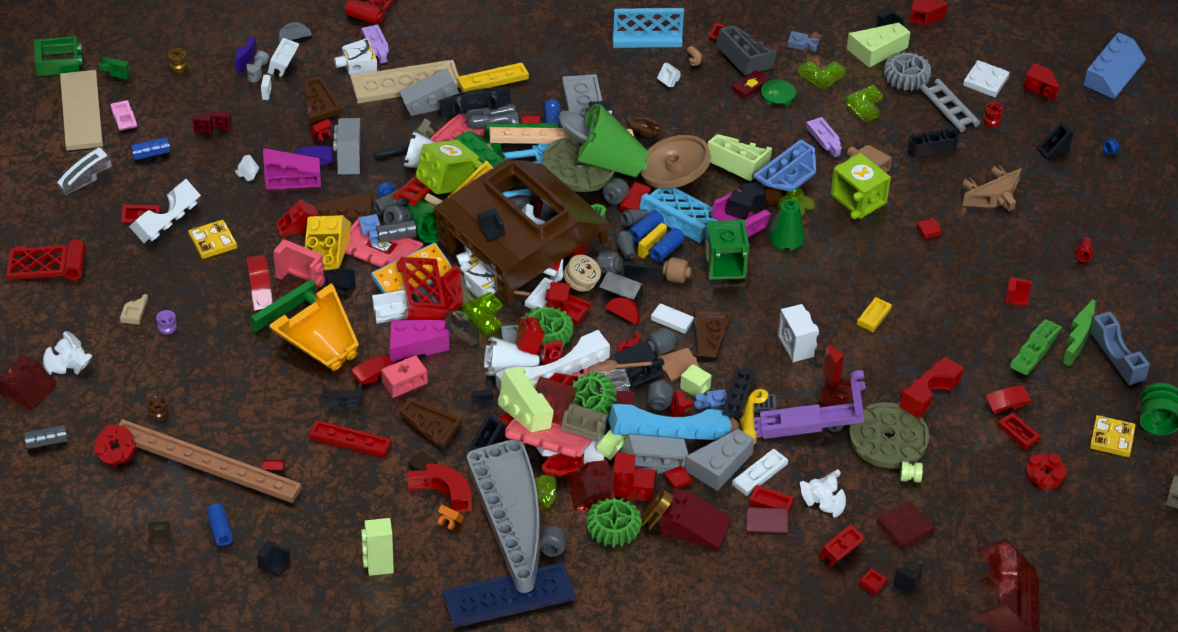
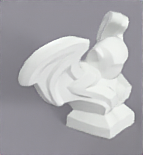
[43,331,92,375]
[800,469,846,518]

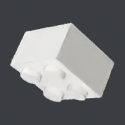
[778,304,819,362]

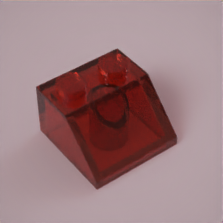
[0,354,57,410]
[567,460,615,511]

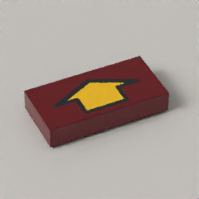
[732,70,769,99]

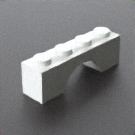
[129,179,201,243]

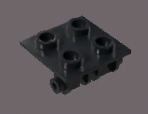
[613,341,665,388]

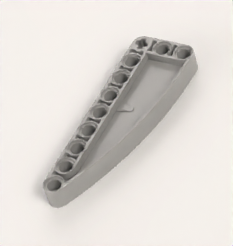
[467,439,541,593]

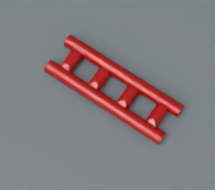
[393,175,432,206]

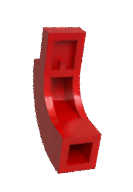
[245,254,273,311]
[406,464,472,512]

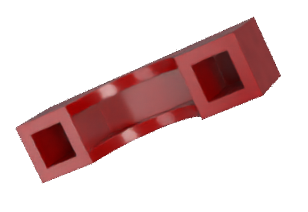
[899,357,964,418]

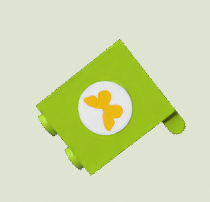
[415,140,482,194]
[830,153,891,219]

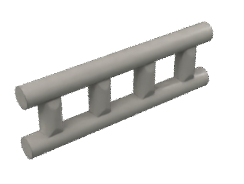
[920,79,980,132]

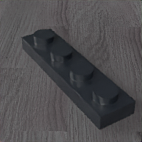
[722,368,755,419]

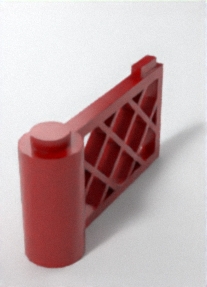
[345,0,395,25]
[6,240,86,280]
[397,257,449,320]

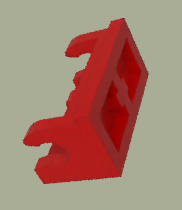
[818,524,866,567]

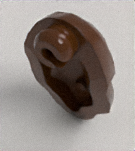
[626,117,662,138]

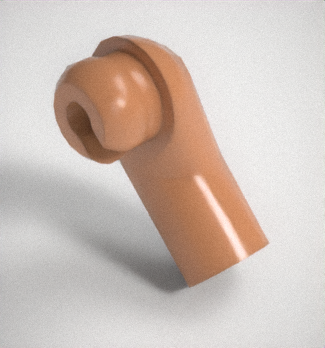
[687,45,703,66]

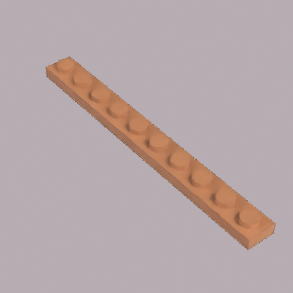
[119,419,302,503]

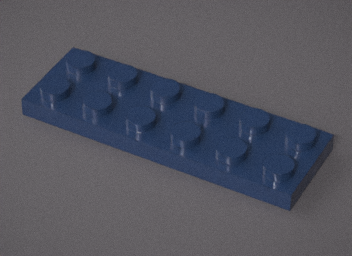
[442,563,575,628]

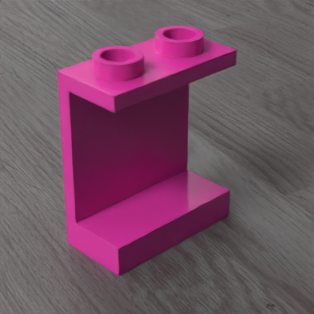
[710,189,771,237]

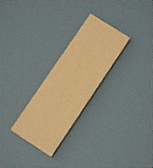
[350,60,459,103]
[60,70,103,151]

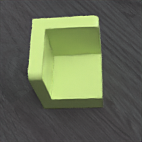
[680,365,712,397]
[596,429,628,460]

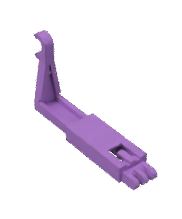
[754,370,866,439]

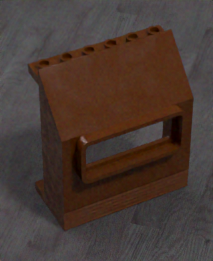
[434,159,612,307]

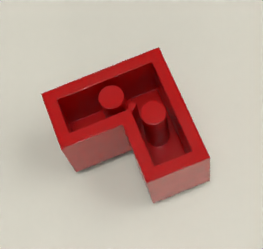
[612,453,655,501]

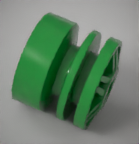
[1140,383,1178,435]

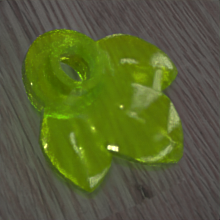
[778,188,814,217]
[534,475,557,509]

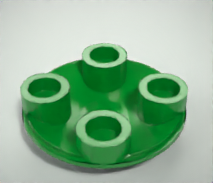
[761,79,796,105]

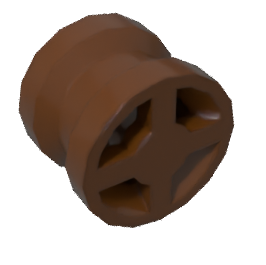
[147,395,168,420]

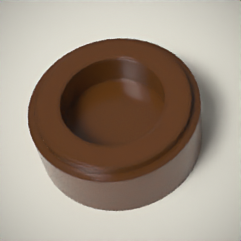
[765,188,781,205]

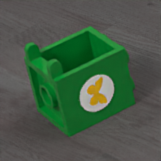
[704,220,749,280]

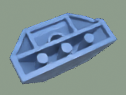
[753,139,816,192]

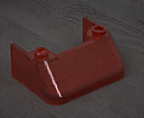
[977,538,1040,632]

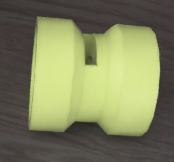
[900,461,923,483]

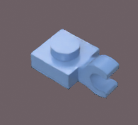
[359,214,380,245]
[694,389,727,410]

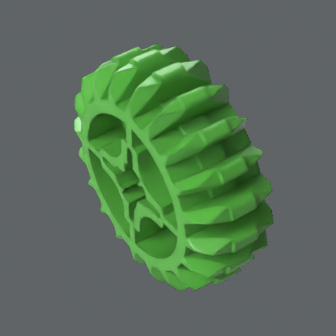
[525,305,573,348]
[564,371,617,416]
[586,496,642,548]

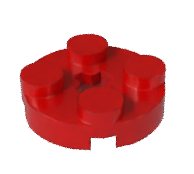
[94,425,136,466]
[1025,454,1067,490]

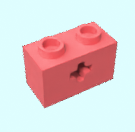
[381,355,428,398]

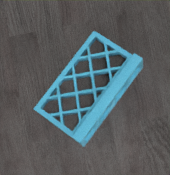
[612,8,684,48]
[640,188,717,243]

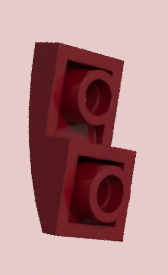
[192,112,232,133]

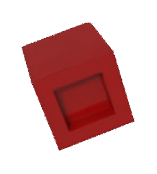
[1005,277,1032,307]

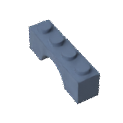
[1090,312,1150,385]

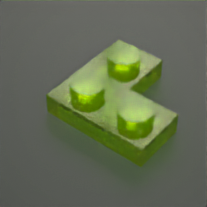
[797,60,847,90]
[844,85,884,122]
[462,292,503,336]

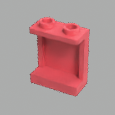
[273,239,325,292]

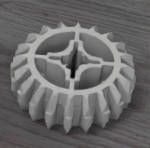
[884,51,931,92]

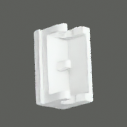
[268,38,299,77]
[372,290,413,323]

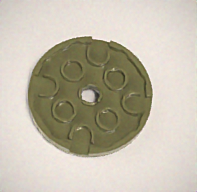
[542,137,615,192]
[849,402,929,468]

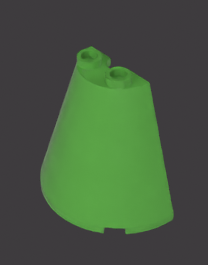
[577,104,649,177]

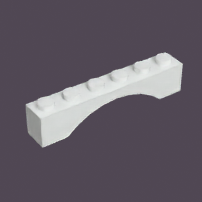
[496,330,610,391]

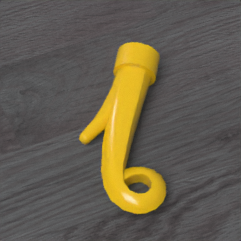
[739,389,768,444]

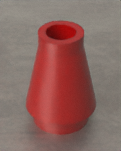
[1075,237,1094,262]

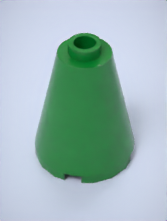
[768,199,805,250]
[406,200,439,243]

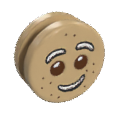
[563,255,601,292]

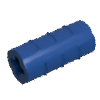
[544,99,562,128]
[131,137,170,161]
[628,210,664,243]
[649,228,685,262]
[206,503,233,546]

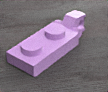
[361,25,389,63]
[806,117,842,158]

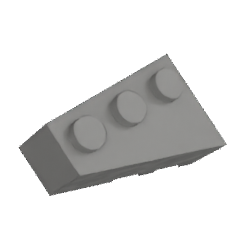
[399,68,459,116]
[333,118,361,174]
[685,429,754,491]
[619,434,689,474]

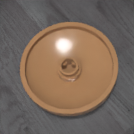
[640,135,711,189]

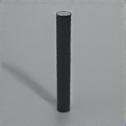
[374,144,409,159]

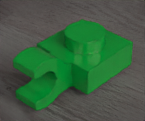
[98,57,130,80]

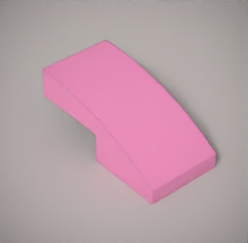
[110,100,137,131]

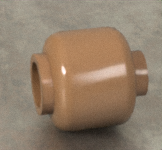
[663,257,692,284]

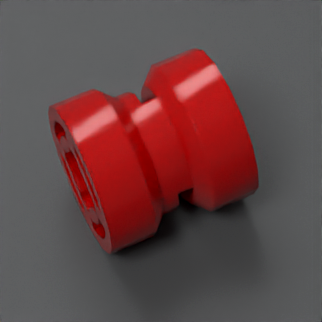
[983,102,1003,127]

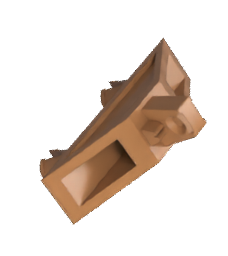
[962,165,1022,211]

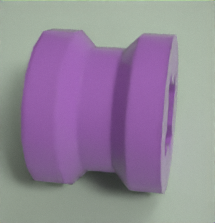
[156,310,177,335]

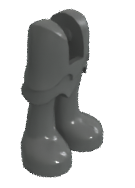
[465,104,519,129]

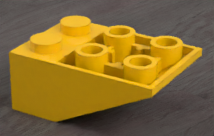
[305,215,351,271]

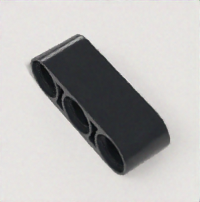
[907,128,959,158]

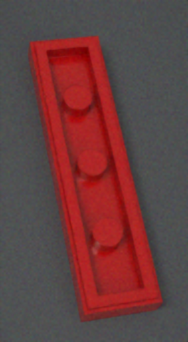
[309,420,391,458]

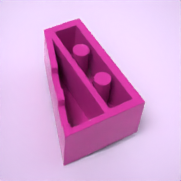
[263,148,321,190]
[390,320,450,364]

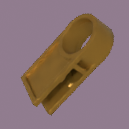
[642,490,673,530]

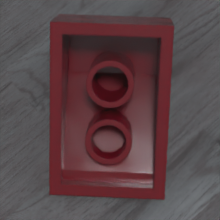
[660,488,731,551]

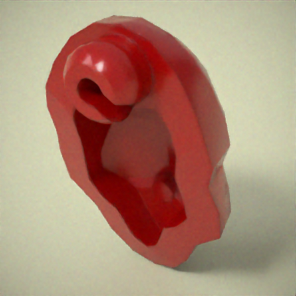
[542,453,584,478]

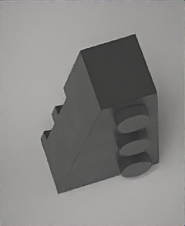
[716,25,777,75]

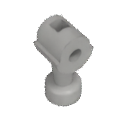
[246,51,269,82]

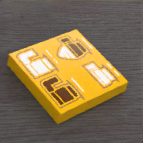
[188,220,237,259]
[1090,415,1136,457]

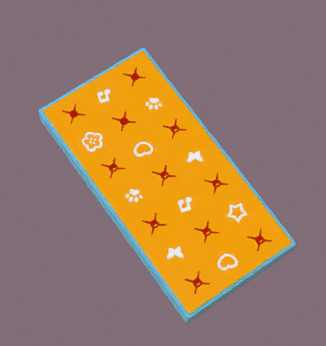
[371,243,452,294]

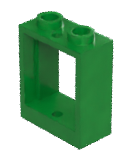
[34,36,83,76]

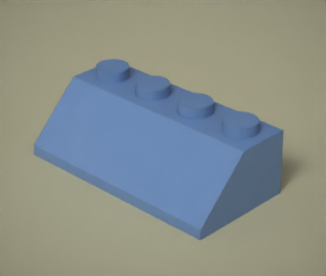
[1084,32,1146,99]

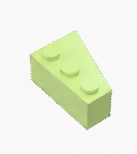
[847,23,910,68]
[707,134,772,181]
[498,367,554,432]
[361,518,394,576]

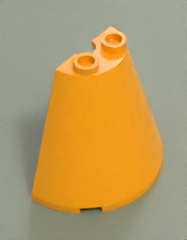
[269,283,359,371]

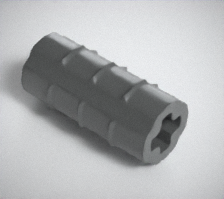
[372,188,411,216]
[376,220,416,242]
[24,424,67,450]

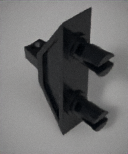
[439,88,512,117]

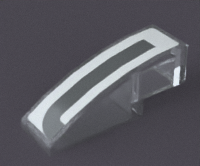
[55,146,112,195]

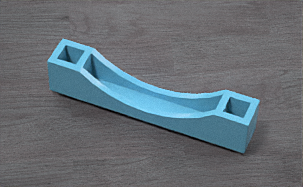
[608,404,732,440]

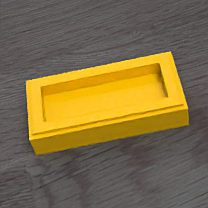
[638,223,667,259]
[857,297,892,332]

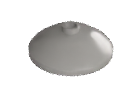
[559,111,590,144]

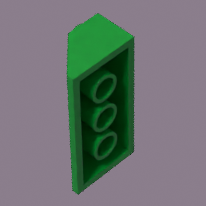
[455,130,522,193]

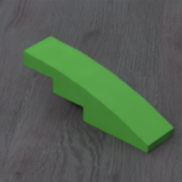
[1063,299,1096,366]
[1010,319,1062,375]

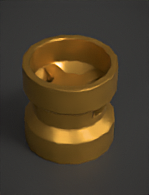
[168,48,187,73]

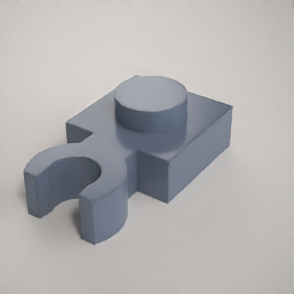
[787,31,819,51]

